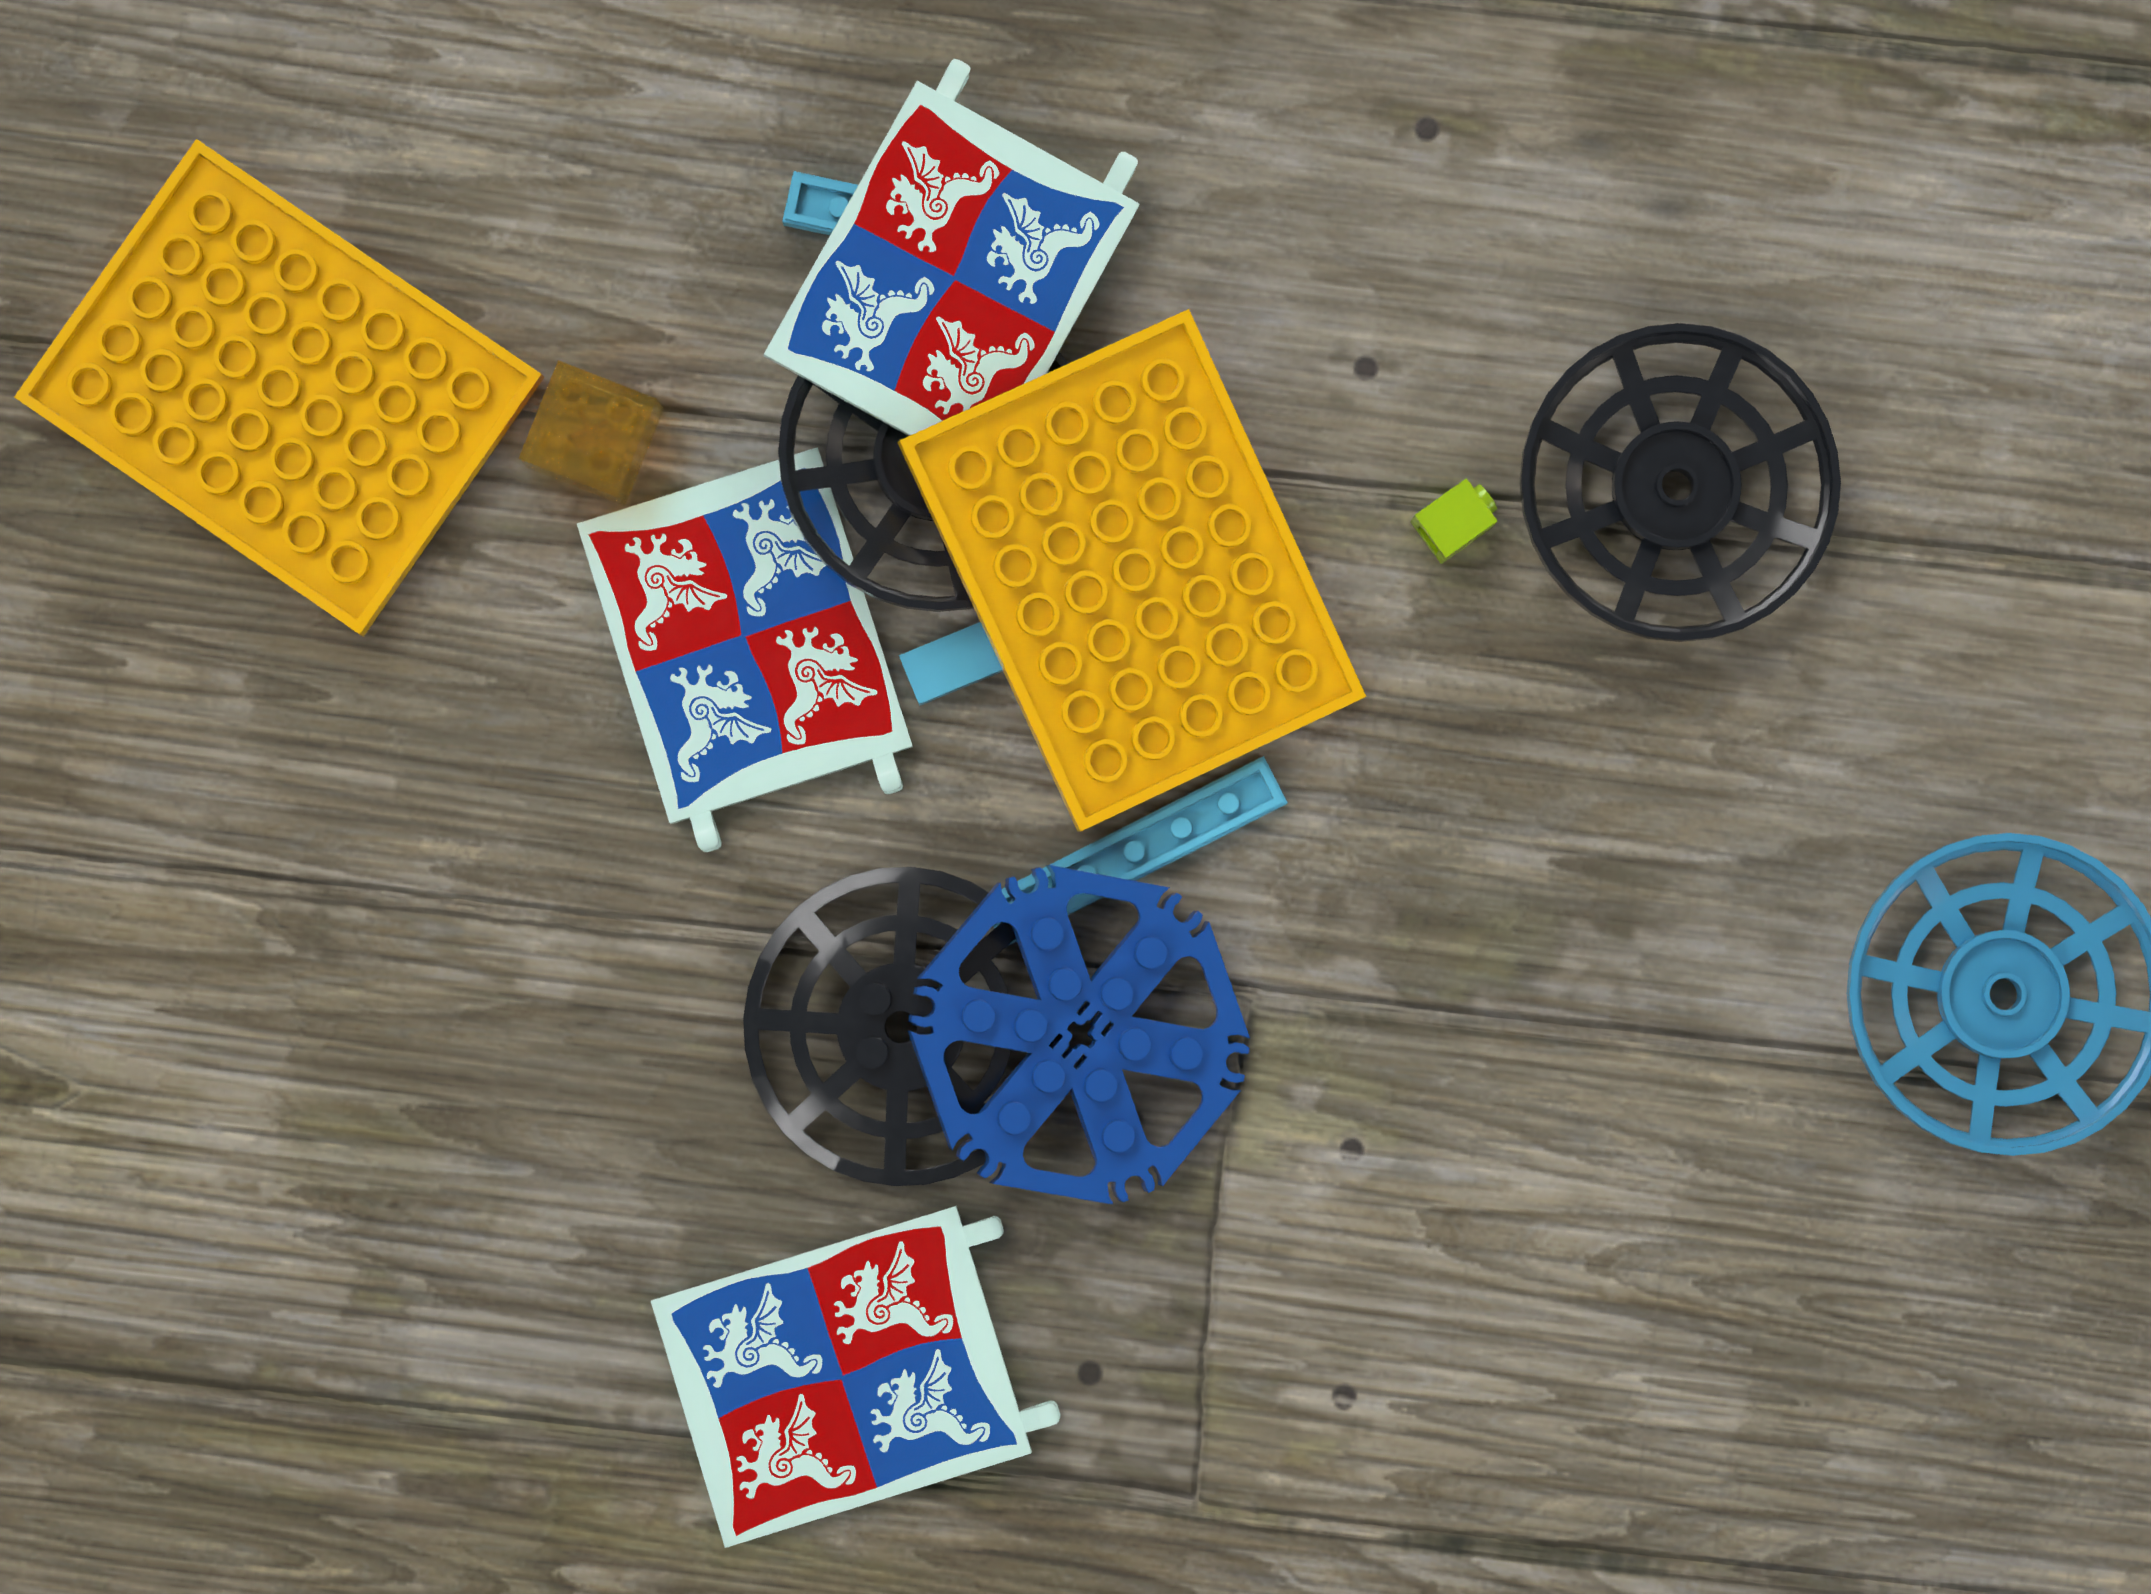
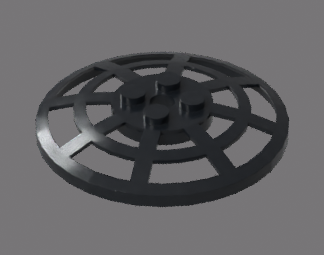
[1519,323,1841,642]
[778,352,1069,612]
[743,867,1059,1186]

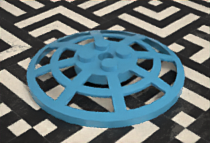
[1846,833,2151,1156]

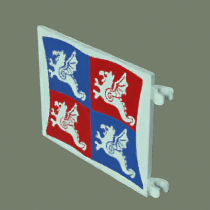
[764,59,1140,436]
[577,447,913,852]
[651,1206,1061,1548]

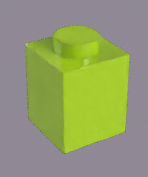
[1411,478,1497,564]

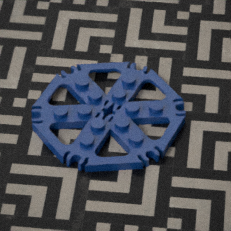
[907,865,1250,1205]

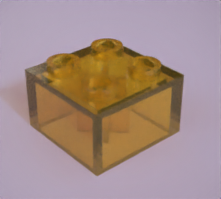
[518,360,664,506]

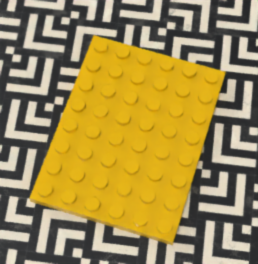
[14,139,545,637]
[898,309,1366,832]

